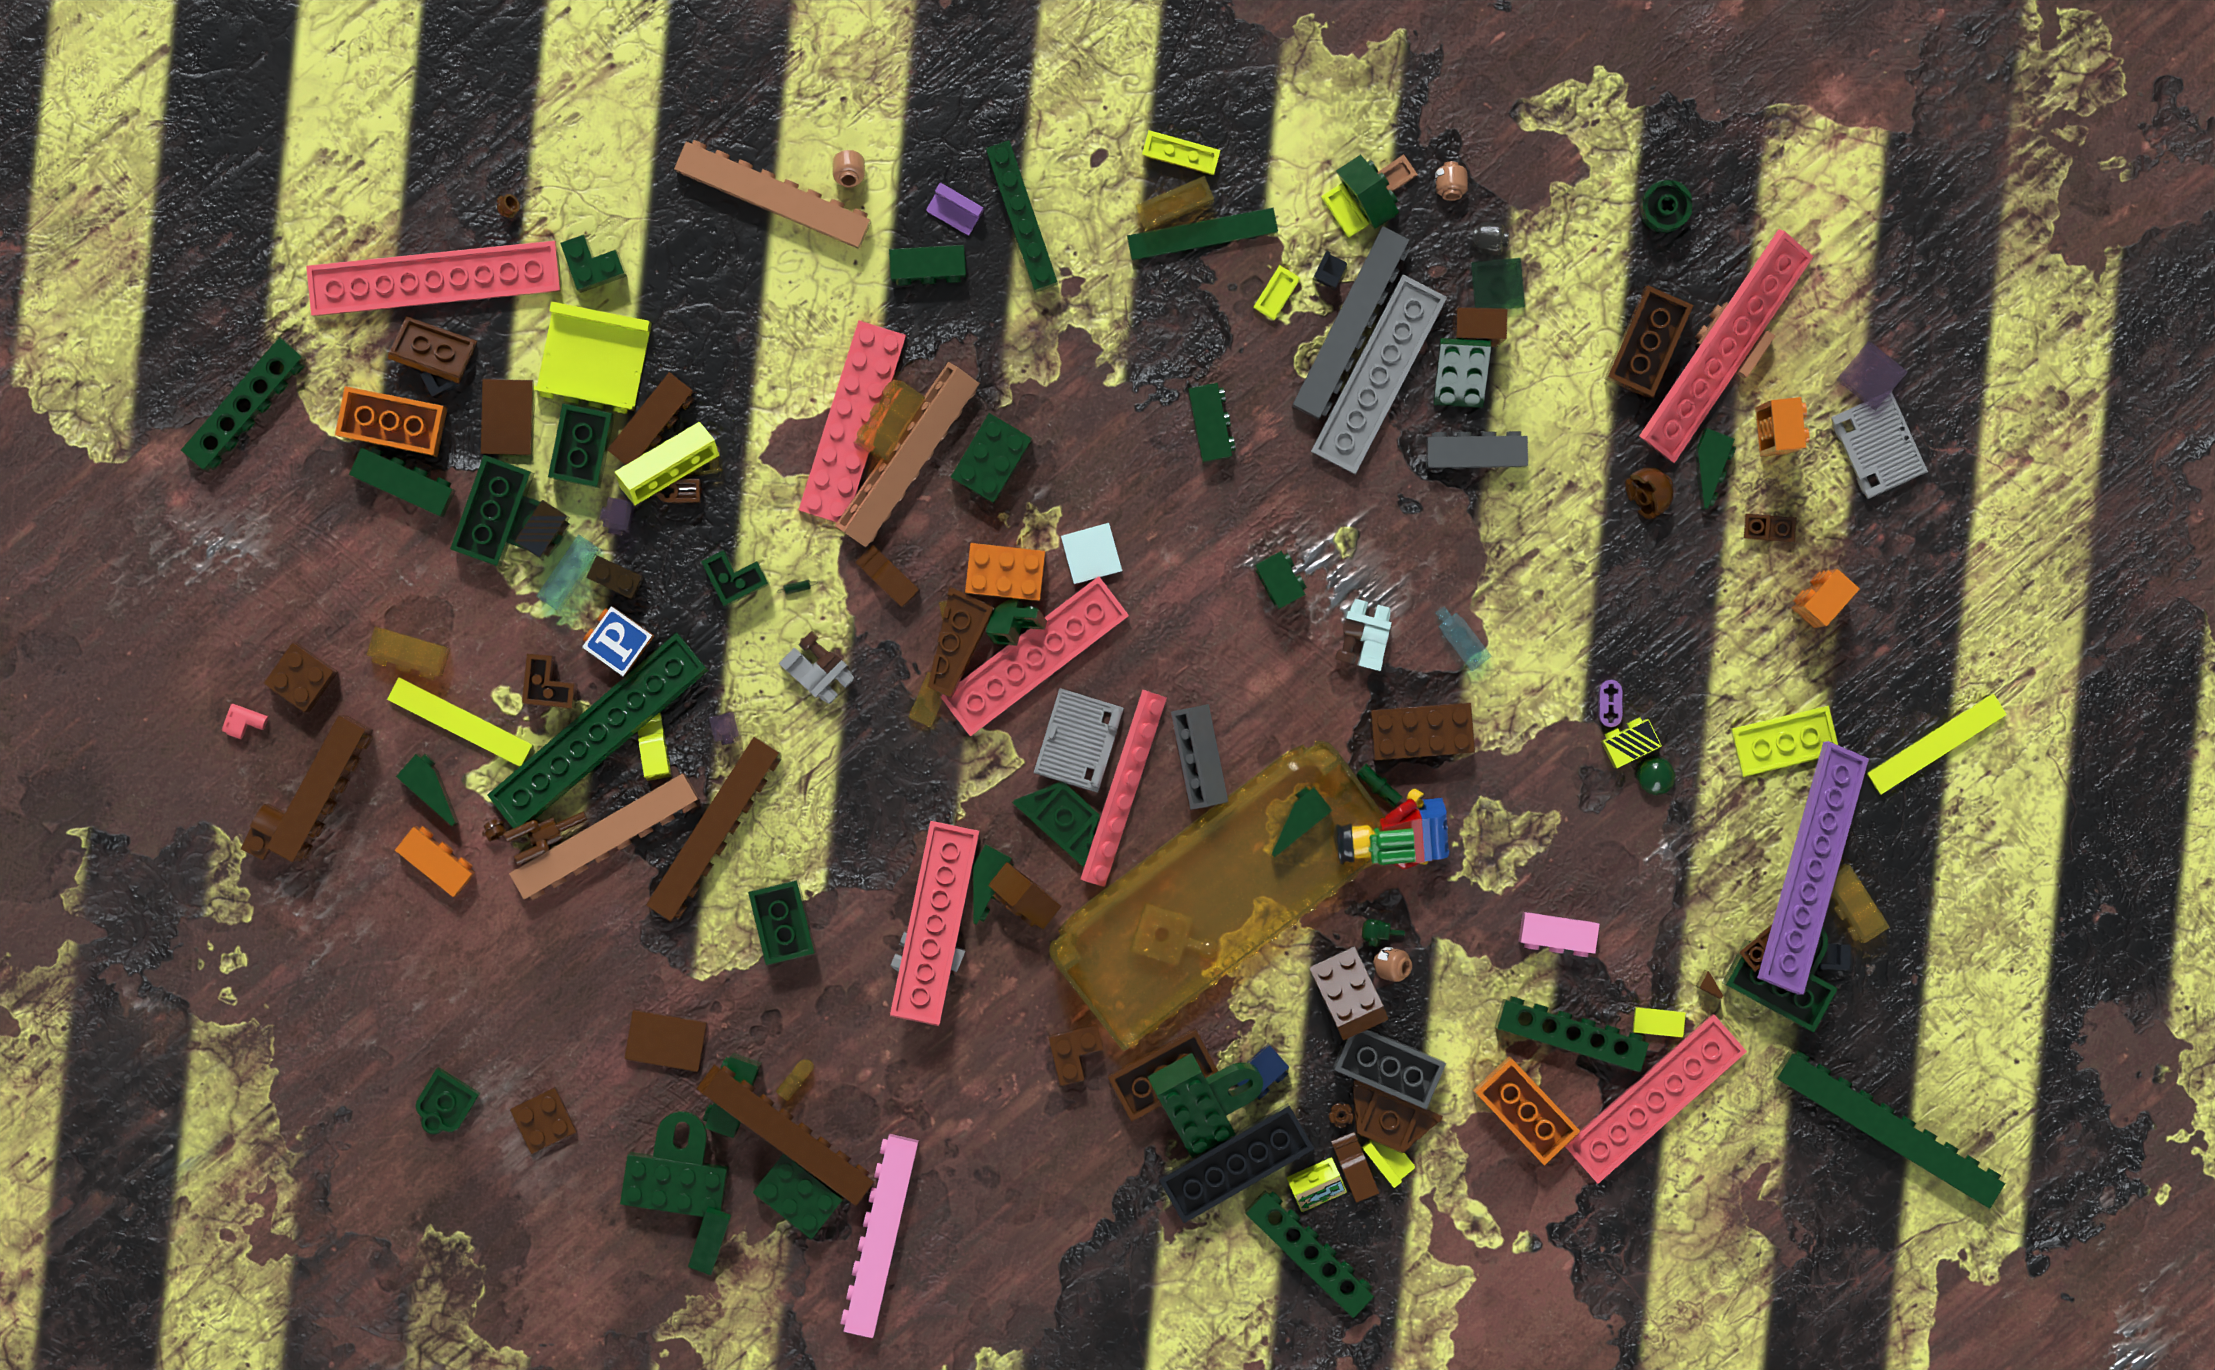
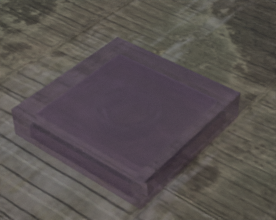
[1837,341,1908,411]

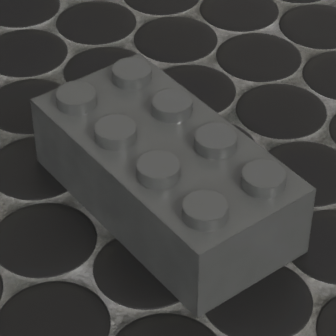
[1333,1029,1446,1110]

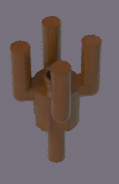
[504,811,588,865]

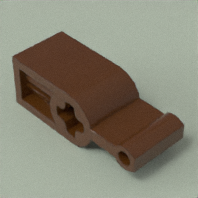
[654,479,702,503]
[855,545,919,608]
[1331,1132,1379,1203]

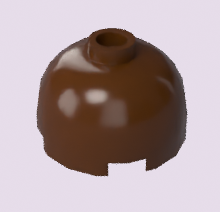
[1625,468,1673,519]

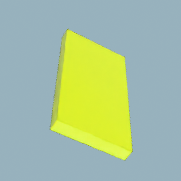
[1731,706,1838,777]

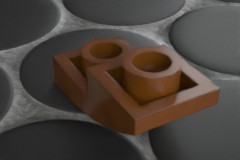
[1744,513,1797,543]
[1739,923,1773,972]

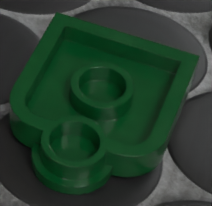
[416,1067,481,1135]

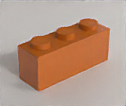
[395,826,475,897]

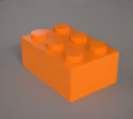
[965,543,1045,602]
[1792,569,1860,628]

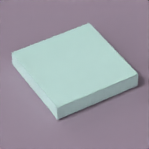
[1061,523,1122,584]

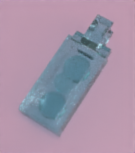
[1435,607,1492,671]

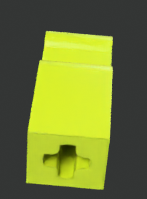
[638,712,672,781]

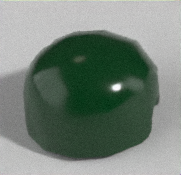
[1635,755,1676,796]

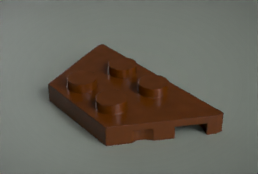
[1353,1079,1443,1153]

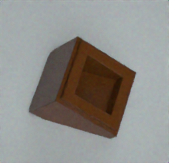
[1696,970,1724,999]

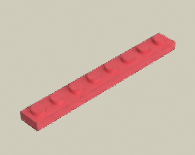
[1081,690,1167,887]

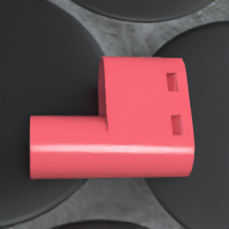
[222,704,268,739]

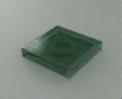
[1470,258,1525,310]

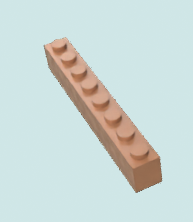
[674,140,871,250]
[835,362,980,547]
[509,773,700,901]

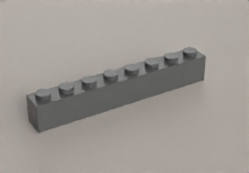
[1292,226,1411,419]

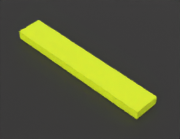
[387,677,533,766]
[1866,694,2007,794]

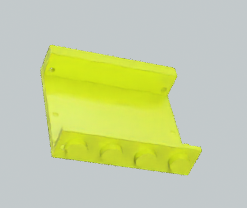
[533,301,652,414]

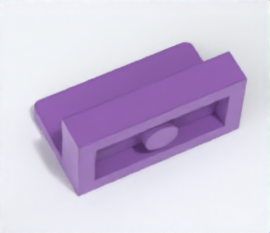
[927,183,984,235]

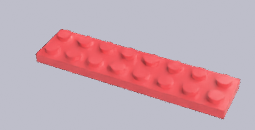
[799,320,906,522]
[941,576,1129,737]
[890,821,979,1026]
[1565,1014,1747,1184]

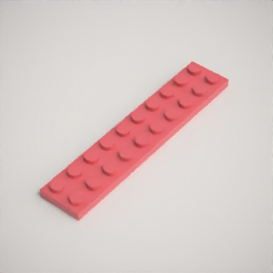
[1639,229,1814,463]
[306,241,561,316]

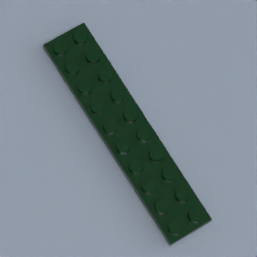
[487,633,709,829]

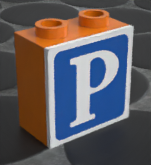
[583,606,654,676]

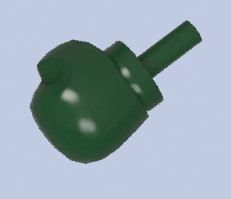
[1362,919,1405,947]

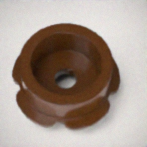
[497,194,520,218]
[482,819,506,842]
[1329,1103,1354,1128]

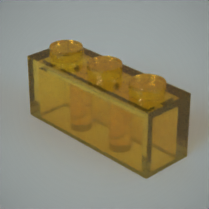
[1135,176,1214,231]
[854,380,925,460]
[367,627,451,680]
[1830,864,1890,943]

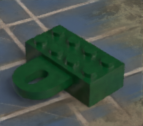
[450,455,565,567]
[1722,926,1838,1032]
[1148,1053,1263,1158]
[620,1111,729,1217]

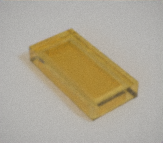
[908,672,943,727]

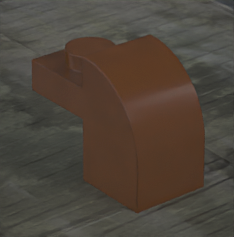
[241,804,286,860]

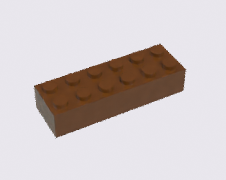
[266,715,373,862]

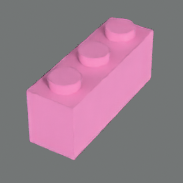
[1519,912,1600,957]

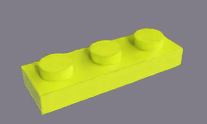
[1142,130,1221,175]

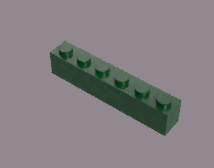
[986,140,1058,293]

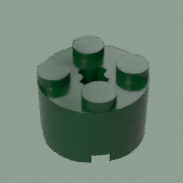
[1639,180,1692,233]

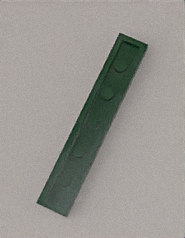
[1127,207,1278,261]

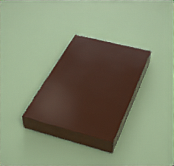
[388,316,477,383]
[481,379,534,455]
[624,1009,707,1072]

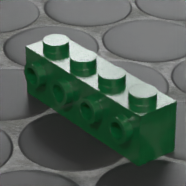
[349,446,456,518]

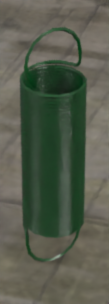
[777,580,818,595]

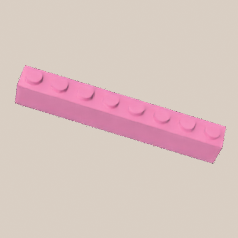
[841,1134,919,1338]

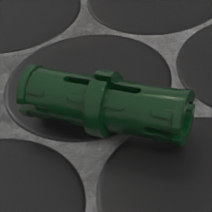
[1356,763,1403,808]

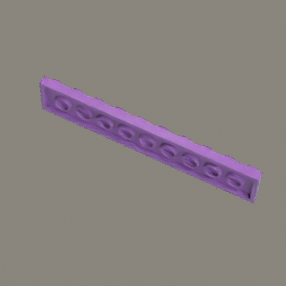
[1757,741,1869,995]

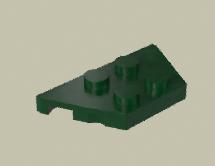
[1012,782,1100,867]

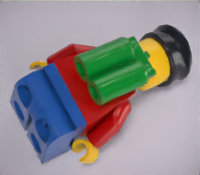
[1333,789,1449,870]

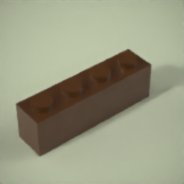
[607,372,695,465]

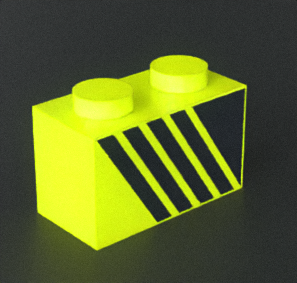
[1601,717,1662,768]

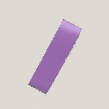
[1598,680,1622,727]

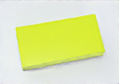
[1321,183,1369,239]
[1253,265,1301,321]
[1633,1007,1686,1037]

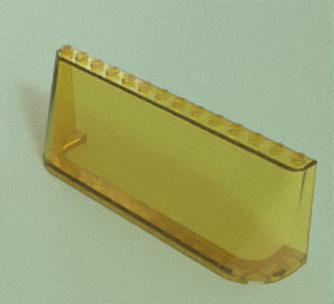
[1049,741,1385,1052]

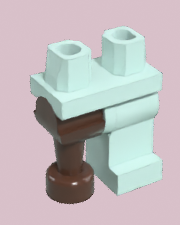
[1335,599,1392,671]

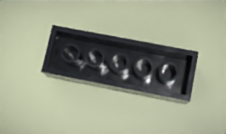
[1158,1103,1314,1223]

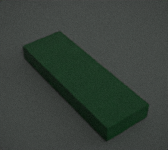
[688,1207,731,1275]

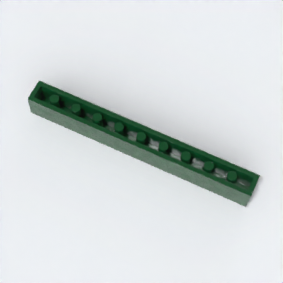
[1773,1050,2006,1209]

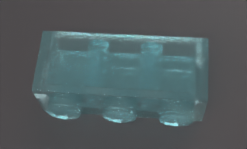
[536,534,602,611]

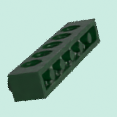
[181,337,306,471]
[1495,996,1649,1072]
[1244,1190,1374,1318]

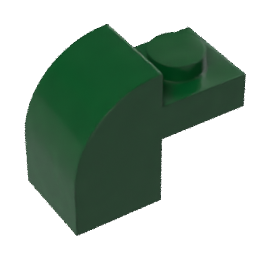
[986,599,1047,646]

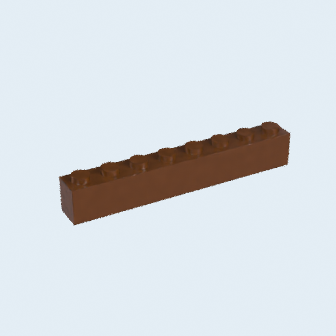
[646,736,781,921]
[696,1064,874,1206]

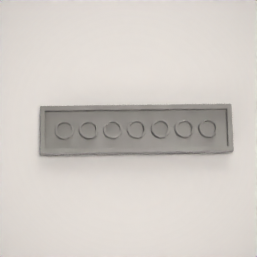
[1311,274,1447,474]

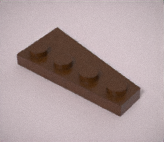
[928,586,995,698]

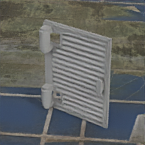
[1831,391,1928,499]
[1034,688,1124,793]

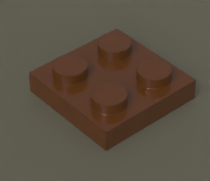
[510,1087,577,1154]

